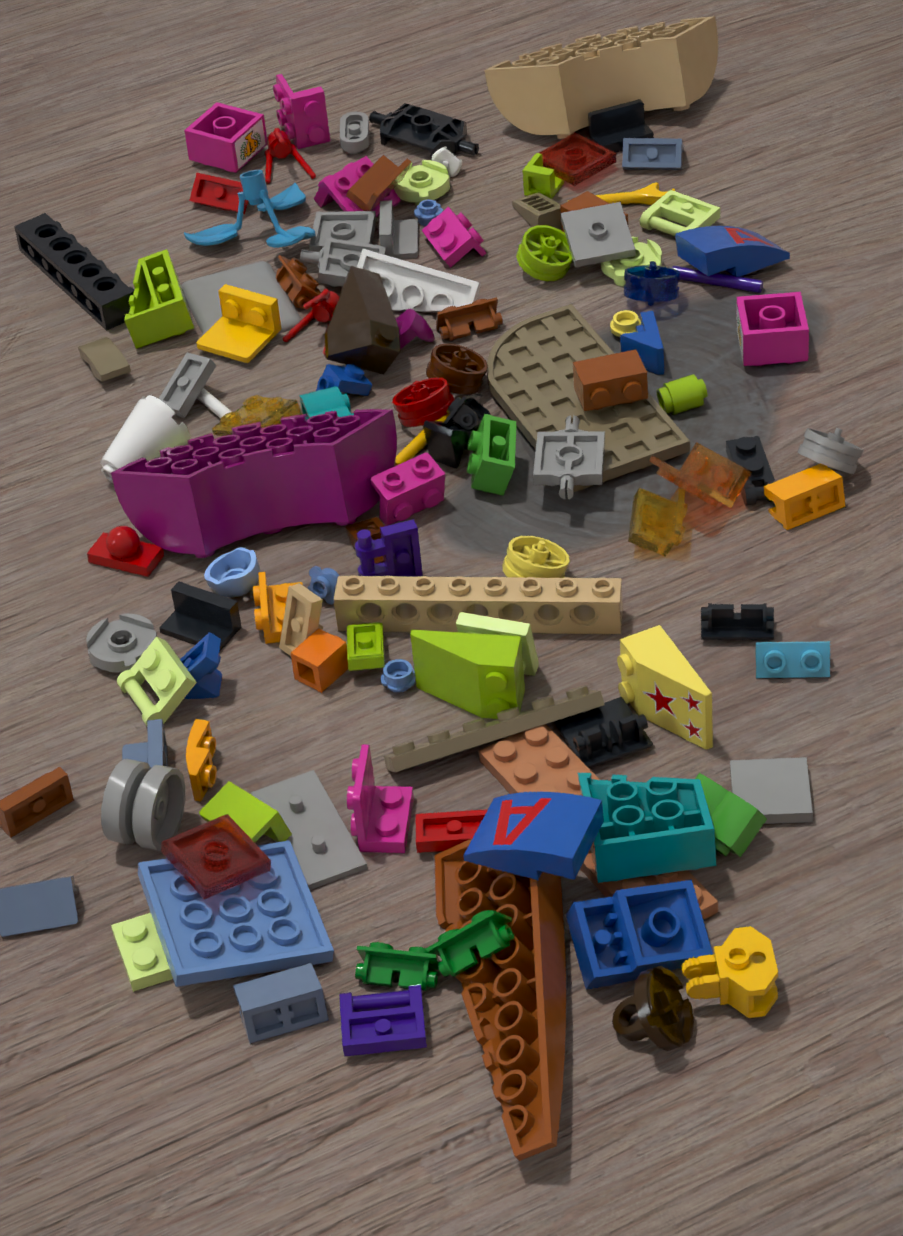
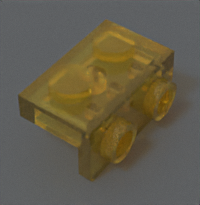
[628,488,688,557]

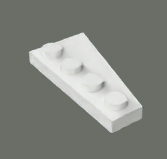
[357,249,481,313]

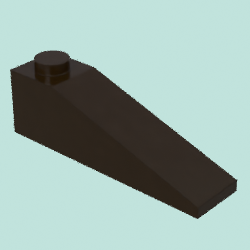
[325,266,400,375]

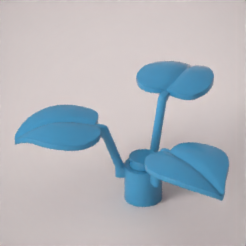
[184,170,316,248]

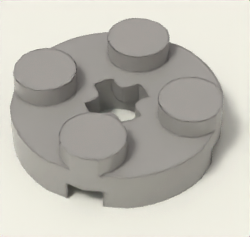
[86,614,157,673]

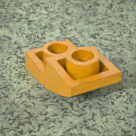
[186,719,217,802]

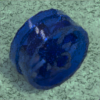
[624,261,680,306]

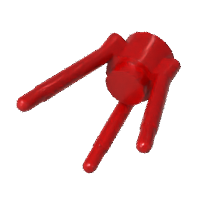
[265,128,316,184]
[283,289,340,355]

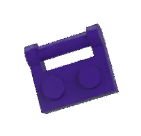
[339,985,427,1057]

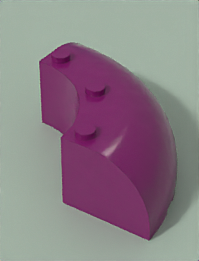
[111,409,397,558]

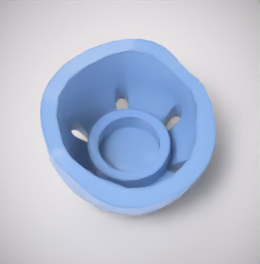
[204,547,260,598]

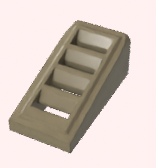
[512,192,562,229]

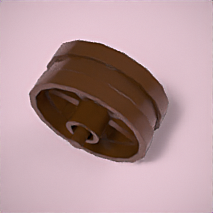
[426,344,488,395]

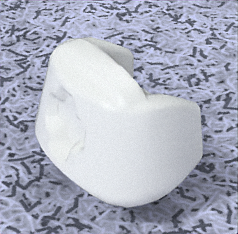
[431,147,462,177]

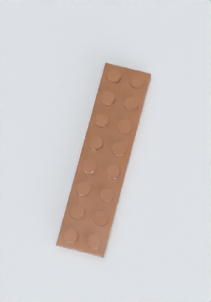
[479,724,718,920]

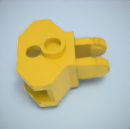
[681,926,778,1018]

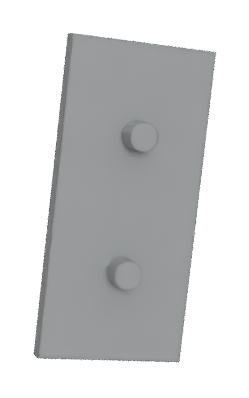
[251,770,367,890]

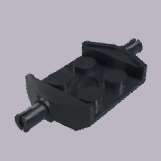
[369,103,479,161]

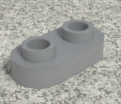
[340,112,369,154]

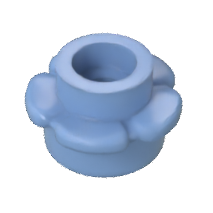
[414,199,443,226]
[381,659,416,692]

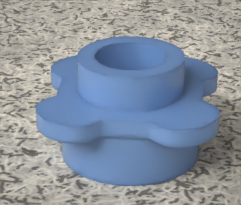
[308,566,339,605]

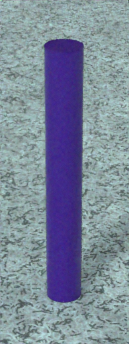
[671,266,763,293]

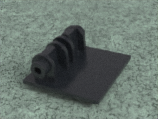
[554,697,653,768]

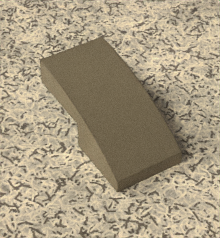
[78,337,131,382]

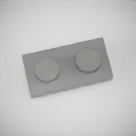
[159,352,216,418]

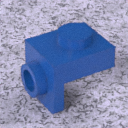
[316,364,373,396]

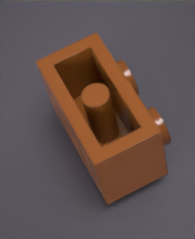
[573,349,648,411]

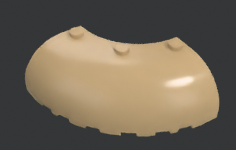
[484,16,718,139]

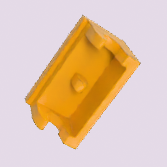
[763,463,846,530]

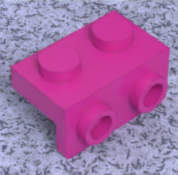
[422,206,487,268]
[371,453,445,526]

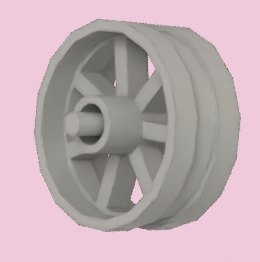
[798,427,864,474]

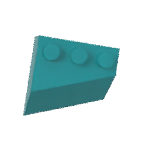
[578,772,717,883]

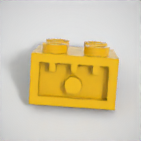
[196,284,282,363]

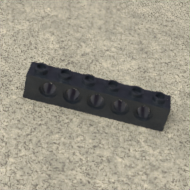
[14,213,134,331]

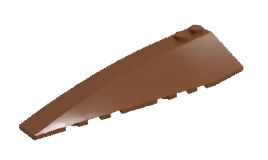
[435,839,566,1161]

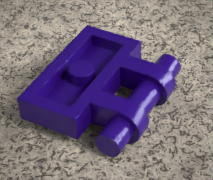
[355,519,423,577]

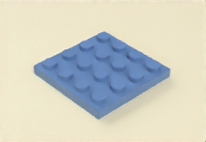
[138,840,334,987]

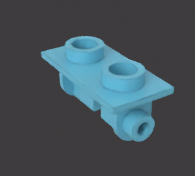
[755,641,830,678]

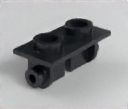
[444,394,490,430]
[701,603,774,640]

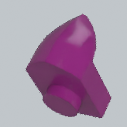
[395,309,435,350]

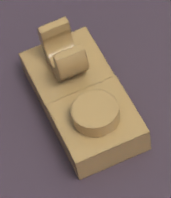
[279,583,323,656]

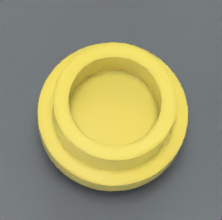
[610,310,641,337]

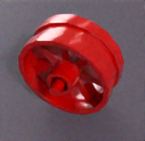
[392,377,454,427]

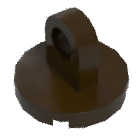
[612,966,694,1051]

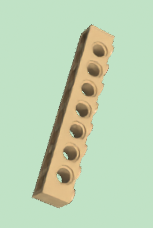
[333,575,623,634]

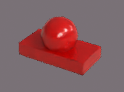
[87,526,164,577]

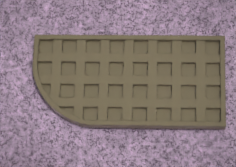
[487,304,690,492]

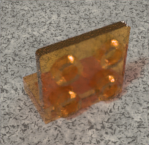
[649,442,752,508]

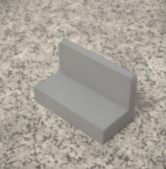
[379,200,418,259]

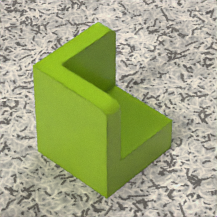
[522,153,564,199]

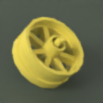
[502,536,570,578]

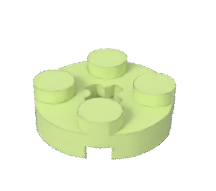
[394,160,450,205]
[601,236,662,286]

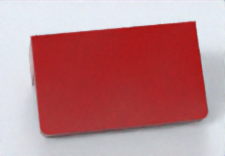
[189,173,248,214]

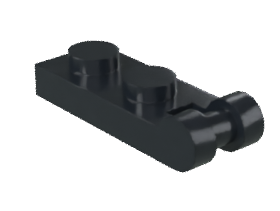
[726,436,776,506]

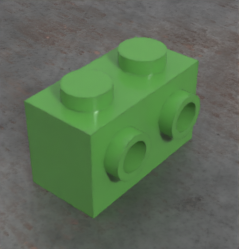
[467,414,516,495]

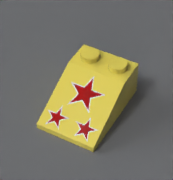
[617,625,713,750]

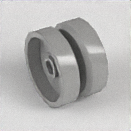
[101,759,186,851]

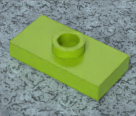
[347,622,385,671]

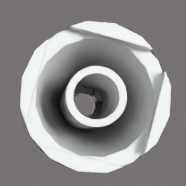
[101,395,191,483]

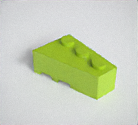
[124,249,194,349]

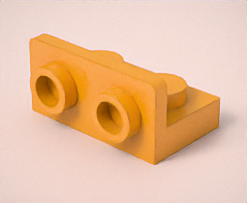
[253,572,303,644]

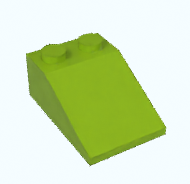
[410,629,525,719]

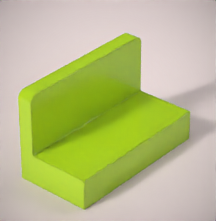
[199,781,292,848]

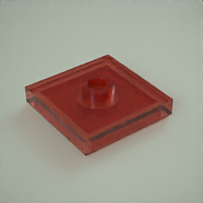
[539,133,616,186]
[161,814,271,900]

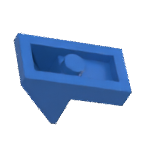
[620,311,664,375]
[180,632,222,699]

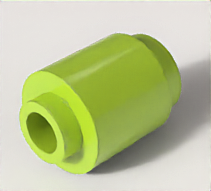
[656,374,708,415]

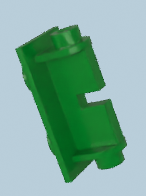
[426,910,514,977]
[355,942,440,991]

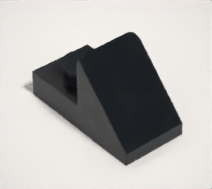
[423,420,478,468]

